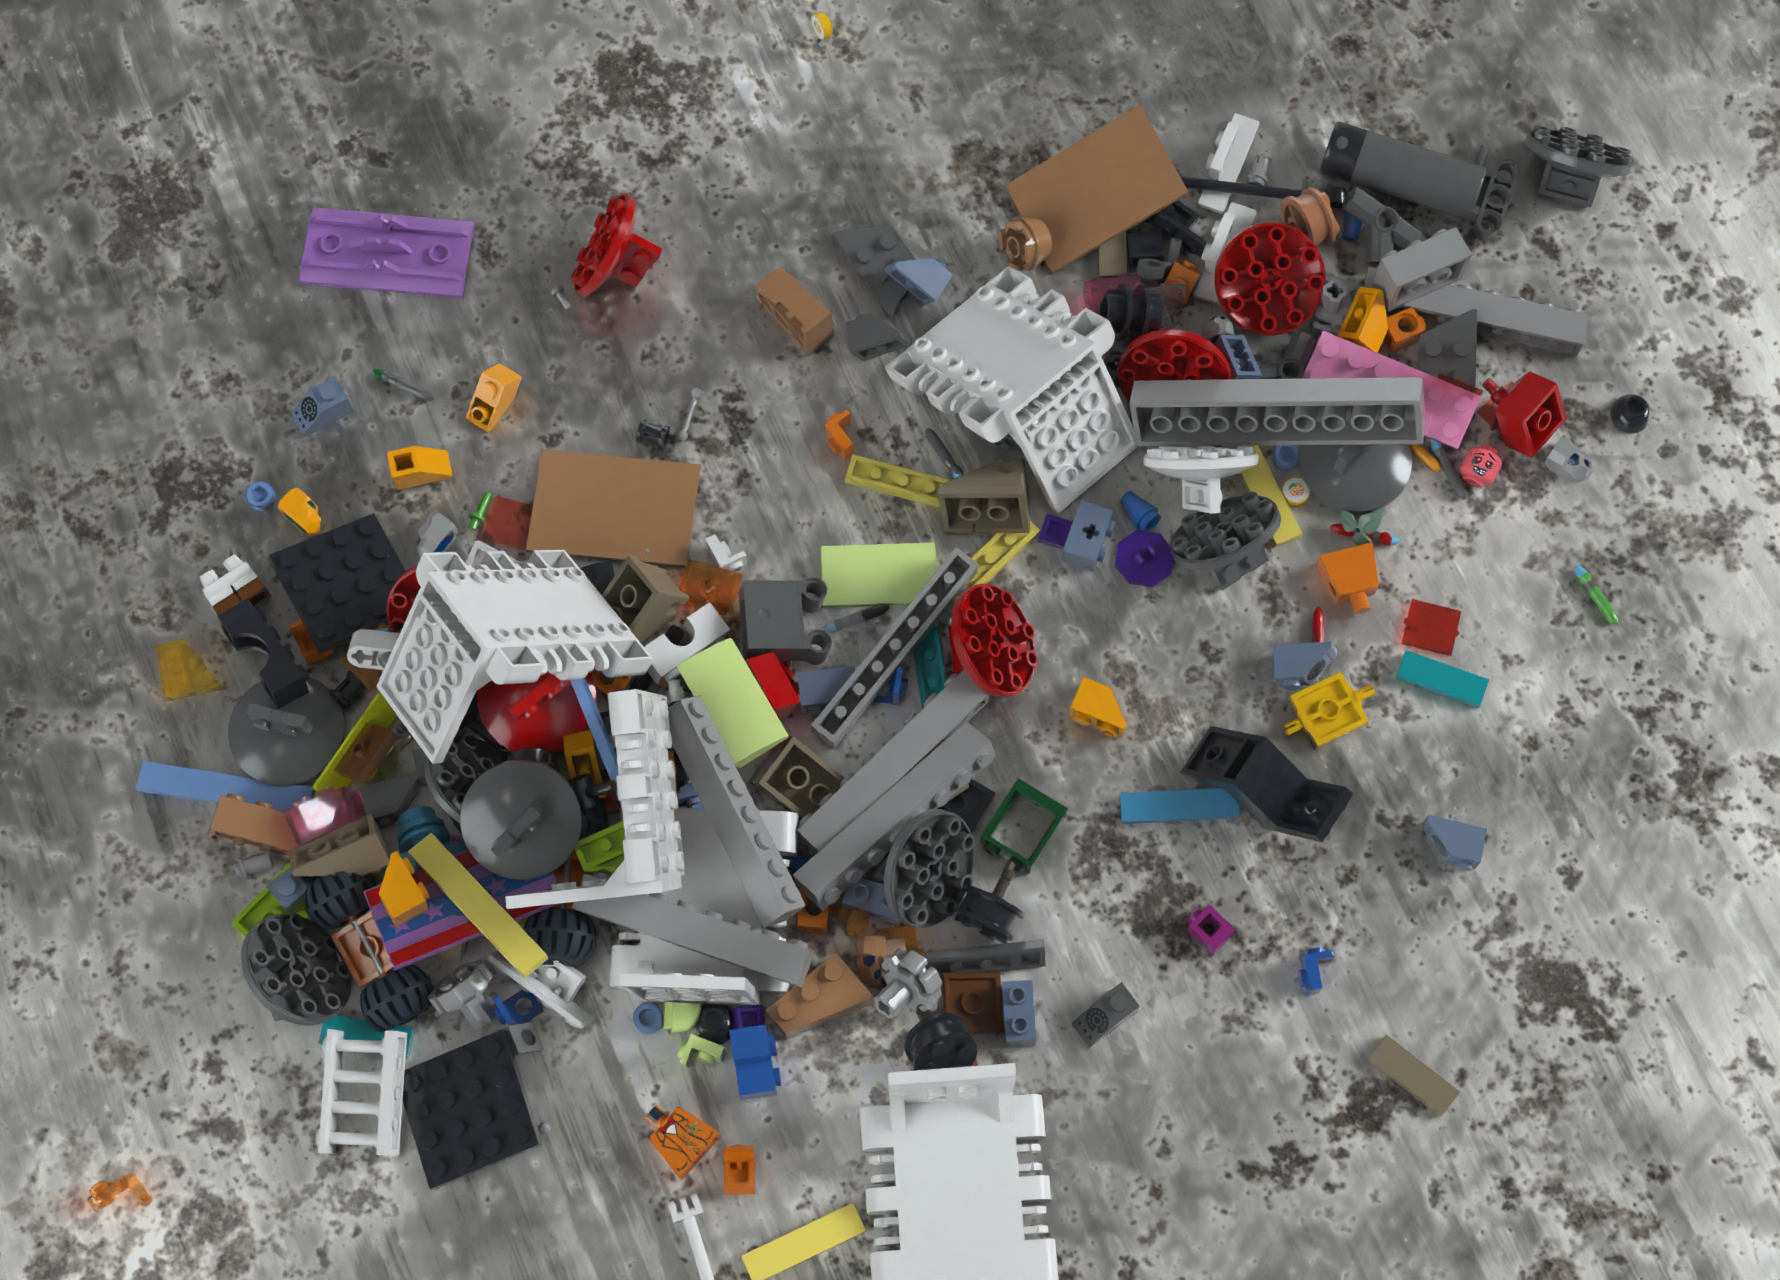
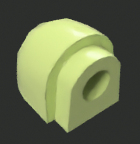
[663,1002,702,1033]

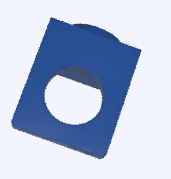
[873,666,908,706]
[492,990,544,1026]

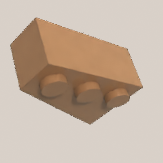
[755,267,834,356]
[207,793,308,856]
[766,952,875,1039]

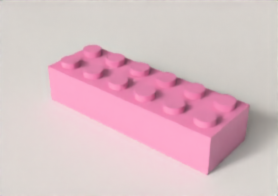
[1302,331,1481,450]

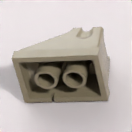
[938,458,1030,533]
[602,555,689,643]

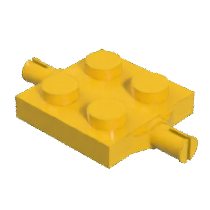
[1282,672,1376,749]

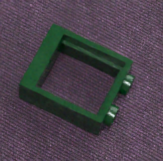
[980,778,1068,874]

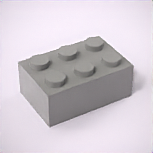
[1372,227,1472,311]

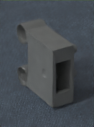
[738,577,832,665]

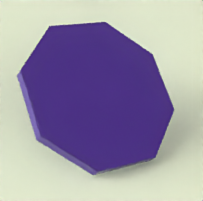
[1115,530,1173,587]

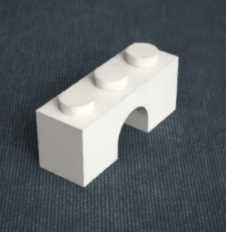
[644,602,731,685]

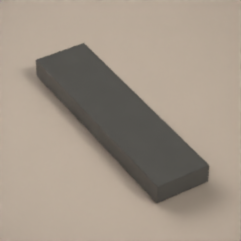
[924,939,1046,976]

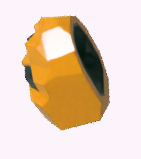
[278,487,321,536]

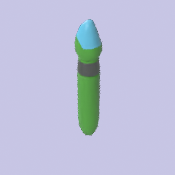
[1575,565,1618,624]

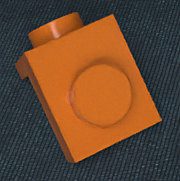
[1161,259,1203,304]
[825,410,854,460]
[289,619,334,665]
[723,1144,755,1195]

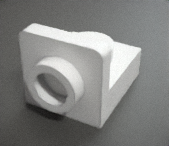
[705,534,747,577]

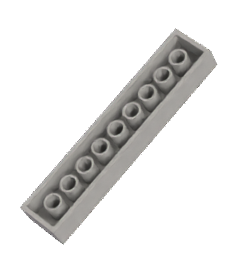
[1129,377,1426,446]

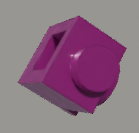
[1187,905,1236,956]

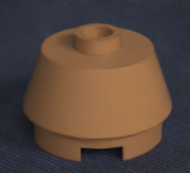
[999,217,1052,271]

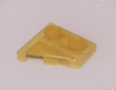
[156,639,222,702]

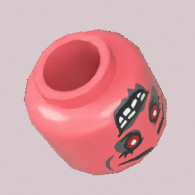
[1460,444,1502,488]

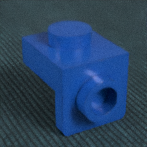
[1298,947,1334,995]

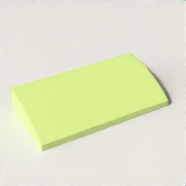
[821,542,936,608]
[677,638,789,768]

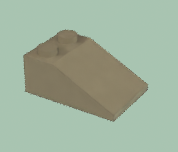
[749,736,845,820]
[289,813,390,876]

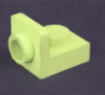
[677,1034,727,1069]

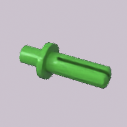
[468,492,492,531]

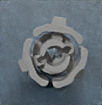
[1302,275,1360,337]
[874,949,942,1019]
[427,959,496,1031]

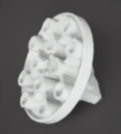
[1143,445,1259,514]

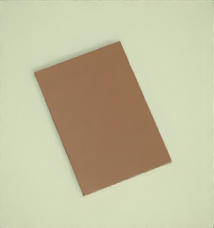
[1005,105,1189,274]
[526,449,701,568]

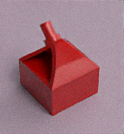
[1482,371,1567,458]
[746,652,801,720]

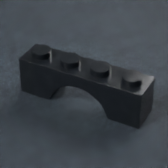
[217,599,309,709]

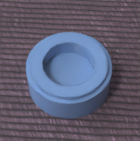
[1272,445,1299,471]
[245,481,276,511]
[633,1002,663,1034]

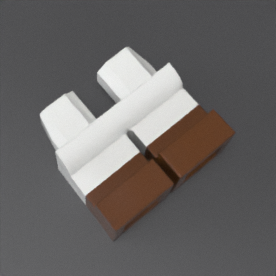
[200,555,271,615]

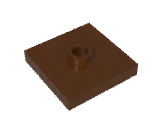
[334,722,399,784]
[940,972,1004,1034]

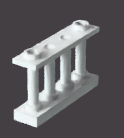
[316,1029,407,1156]

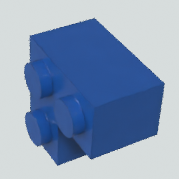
[729,1025,782,1100]

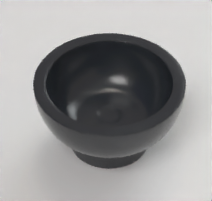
[1610,394,1652,433]
[693,1003,734,1045]

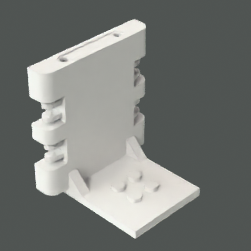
[885,266,1138,514]
[376,549,653,764]
[505,689,685,909]
[610,808,799,1005]
[859,1063,1059,1280]

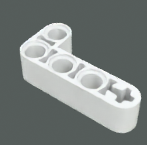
[347,629,400,670]

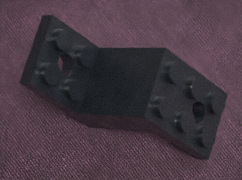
[1180,726,1353,843]

